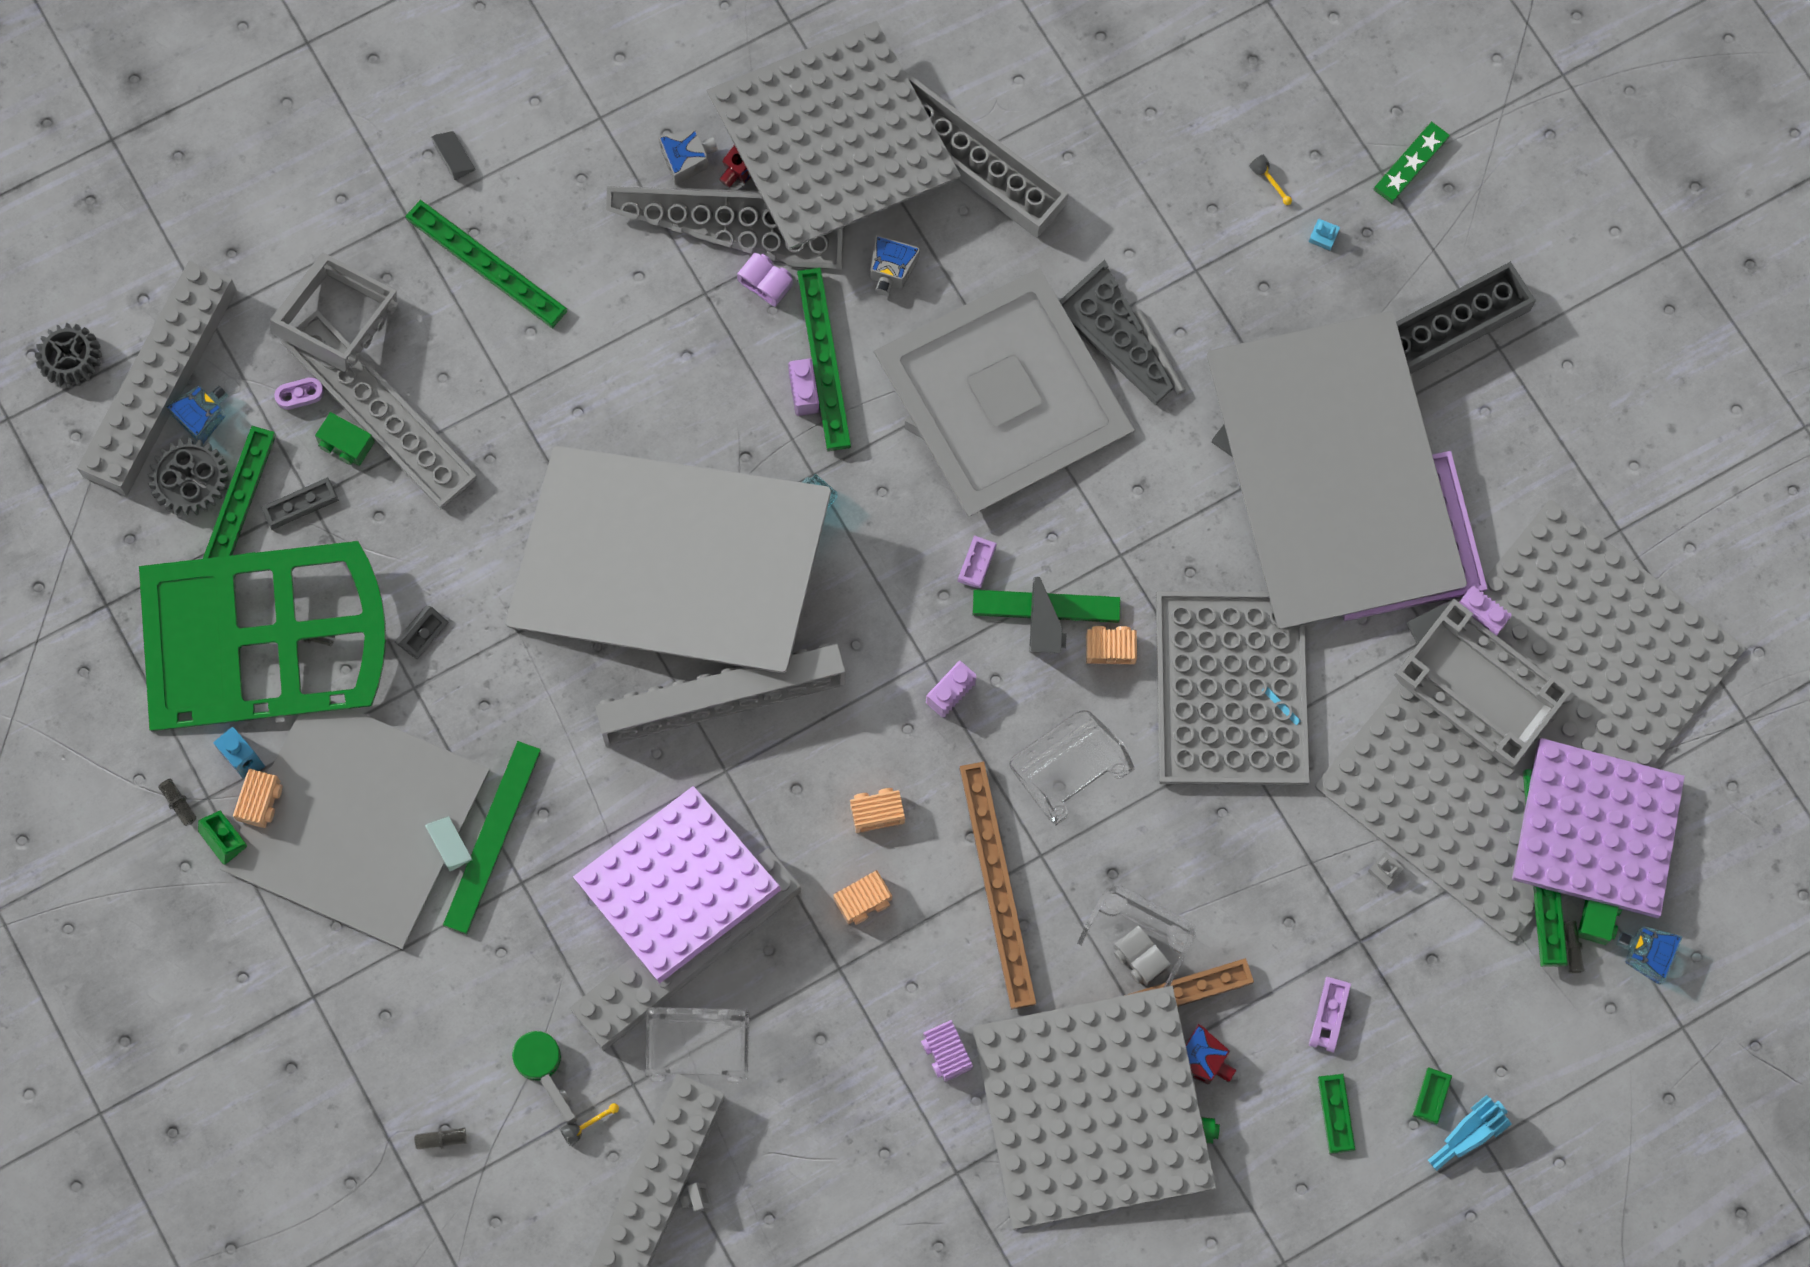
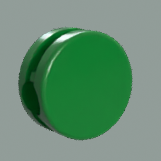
[512,1031,561,1081]

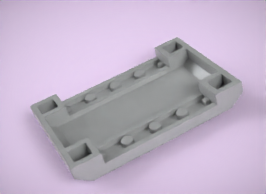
[1394,599,1572,768]

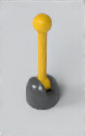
[1249,154,1292,205]
[560,1103,619,1146]

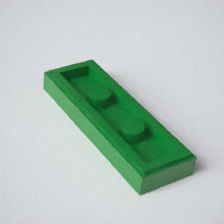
[1317,1074,1356,1154]

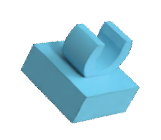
[1309,218,1340,251]

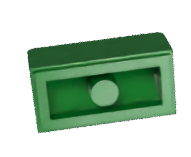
[198,810,247,865]

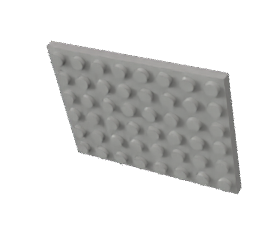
[1156,591,1309,785]

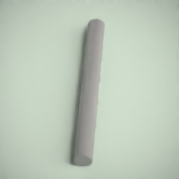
[1134,310,1186,395]

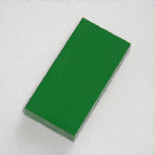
[1412,1067,1452,1125]

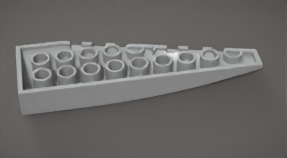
[606,186,845,269]

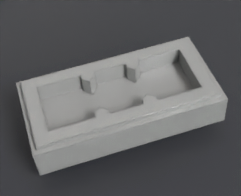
[541,1074,577,1124]

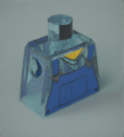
[166,386,228,444]
[1616,926,1682,985]

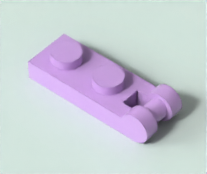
[1309,977,1351,1053]

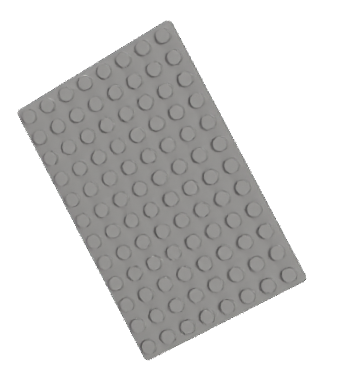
[1207,311,1467,629]
[506,446,831,673]

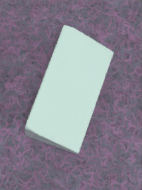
[425,816,472,872]

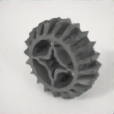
[35,322,102,388]

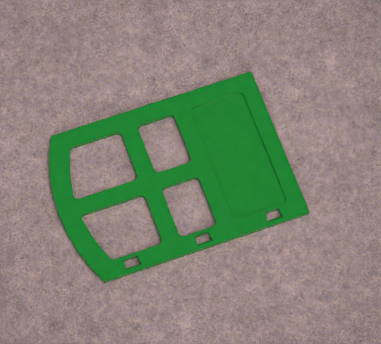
[139,541,386,731]

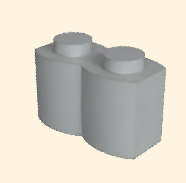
[1114,926,1171,986]

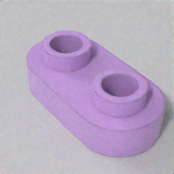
[274,377,324,410]

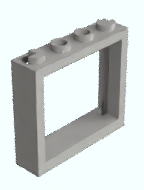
[270,252,398,372]

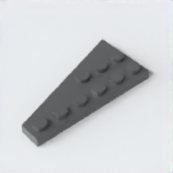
[1059,260,1173,405]

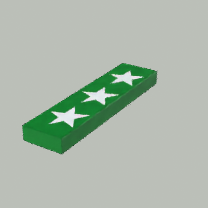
[1373,121,1450,204]

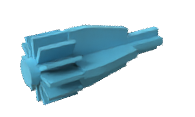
[1428,1095,1512,1171]

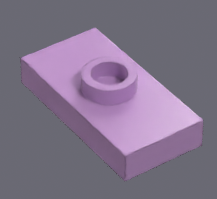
[957,536,997,590]

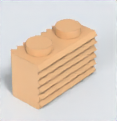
[1086,626,1137,664]
[233,769,283,828]
[850,788,905,833]
[833,870,892,925]

